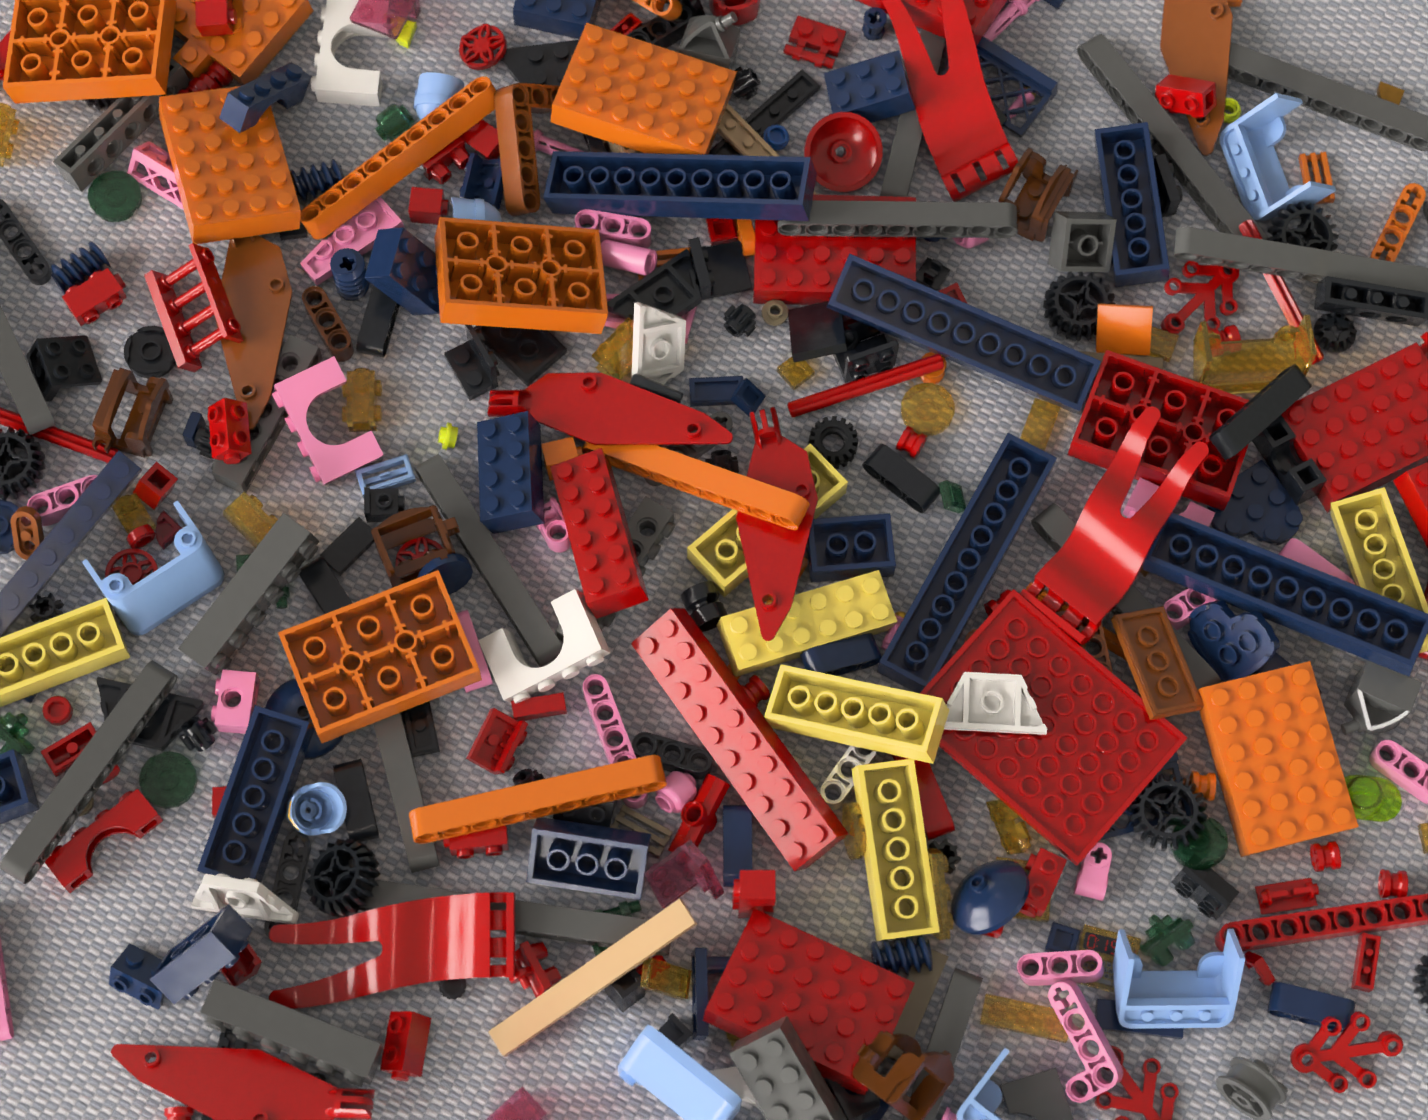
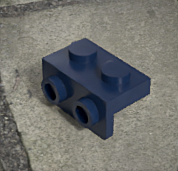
[460,153,504,211]
[109,943,164,1010]

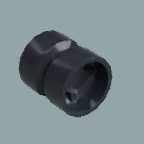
[681,581,728,632]

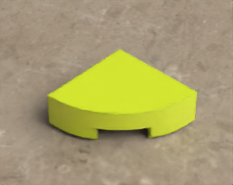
[390,16,417,49]

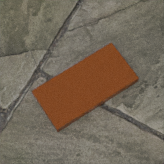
[1111,606,1204,720]

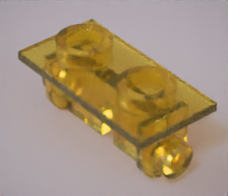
[986,800,1032,855]

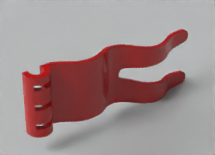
[882,0,1018,202]
[1019,406,1209,645]
[268,892,515,1009]

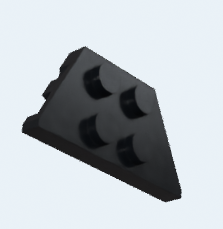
[497,40,579,86]
[607,249,702,321]
[96,677,204,751]

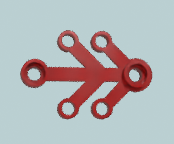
[1161,261,1240,337]
[1290,1011,1403,1093]
[1095,1046,1179,1120]

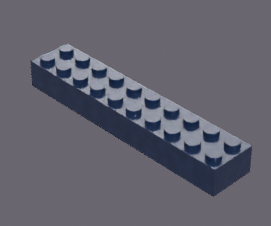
[543,151,817,221]
[826,254,1101,413]
[877,433,1057,693]
[1143,513,1428,677]

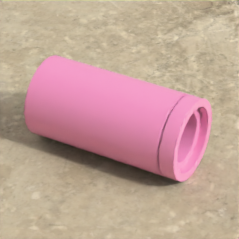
[601,239,657,276]

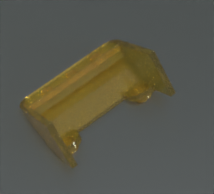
[1193,315,1317,394]

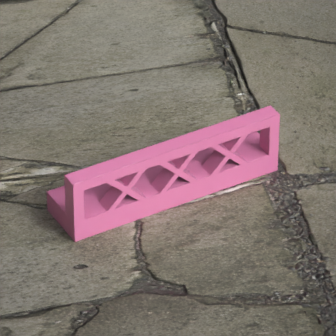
[126,141,184,209]

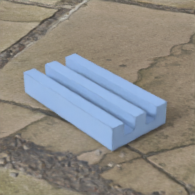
[355,454,416,498]

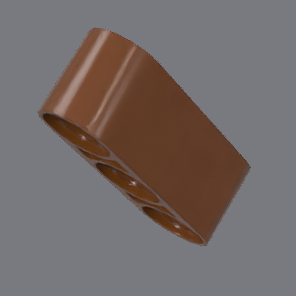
[302,286,354,362]

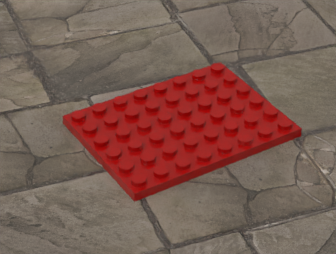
[920,589,1188,866]

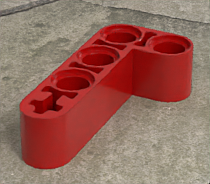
[892,755,955,841]

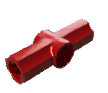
[668,774,730,862]

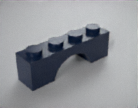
[219,62,312,133]

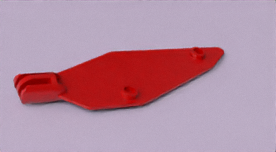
[487,372,733,445]
[736,407,818,641]
[111,1044,375,1120]

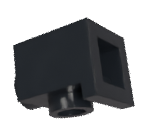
[364,487,405,523]

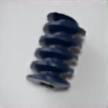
[290,159,344,201]
[51,241,112,295]
[330,248,370,301]
[870,935,933,975]

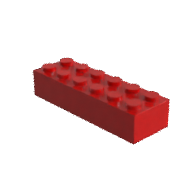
[550,448,649,619]

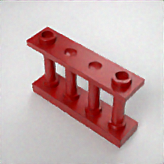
[144,243,244,372]

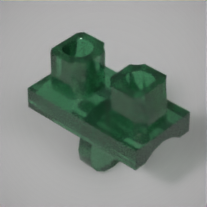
[0,712,35,755]
[1138,914,1195,967]

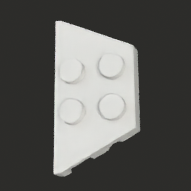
[632,302,686,385]
[944,672,1047,735]
[191,873,299,924]

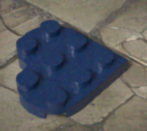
[1207,460,1303,545]
[1188,601,1280,683]

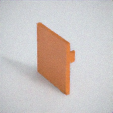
[1096,304,1153,356]

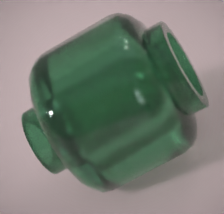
[375,103,415,142]

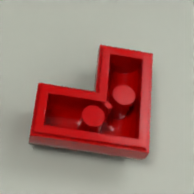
[40,722,120,784]

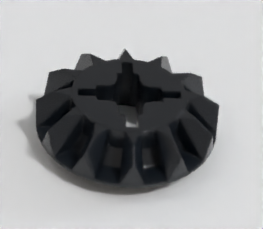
[1313,312,1357,353]

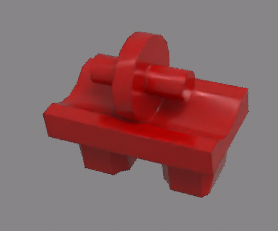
[422,136,469,185]
[509,941,561,998]

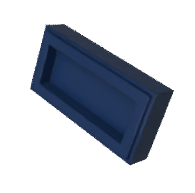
[689,376,743,407]

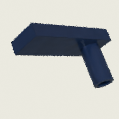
[691,948,731,1040]

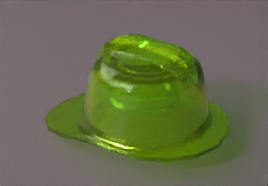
[1345,775,1402,822]

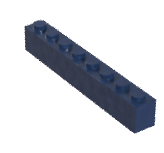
[0,451,142,638]

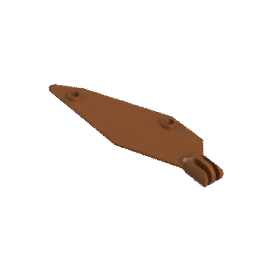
[1160,0,1233,156]
[214,235,293,430]

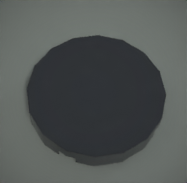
[124,326,176,379]

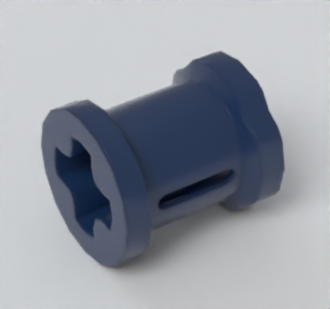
[862,7,887,41]

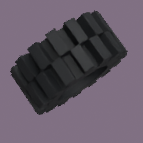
[808,416,858,469]

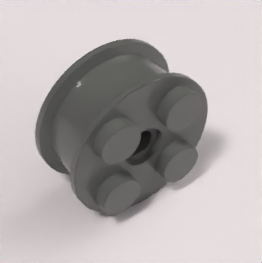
[1216,1057,1288,1120]

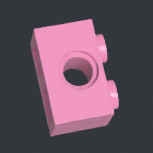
[211,670,260,734]

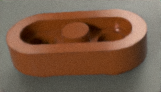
[11,506,44,560]

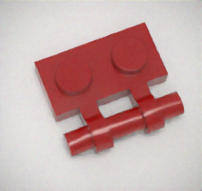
[783,15,846,69]

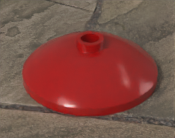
[804,112,883,192]

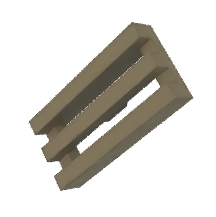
[610,805,673,858]

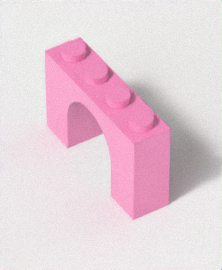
[272,356,384,486]

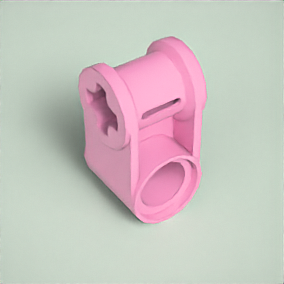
[536,497,571,553]
[1074,842,1112,901]

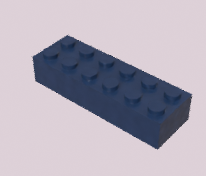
[1095,122,1170,288]
[197,705,315,883]

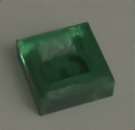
[938,480,966,513]

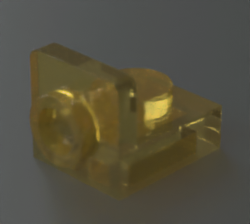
[112,493,156,534]

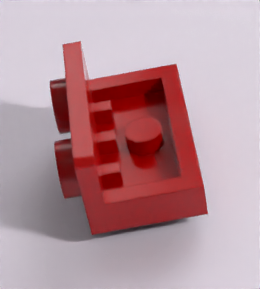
[466,708,528,775]

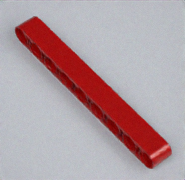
[1215,893,1428,952]

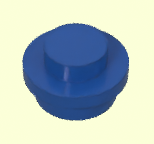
[763,125,789,151]

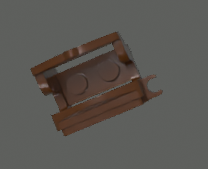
[999,147,1078,242]
[92,368,174,458]
[371,505,460,588]
[853,1031,954,1120]

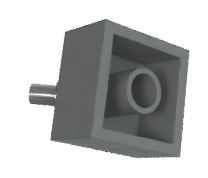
[678,12,741,70]
[1046,211,1117,272]
[1341,660,1422,735]

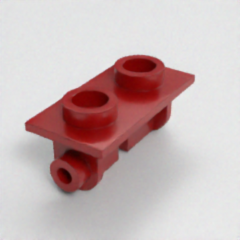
[1255,878,1319,915]

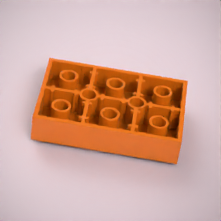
[3,0,177,104]
[173,0,314,85]
[550,22,737,155]
[159,86,301,244]
[434,217,608,334]
[278,570,482,743]
[1198,661,1359,857]

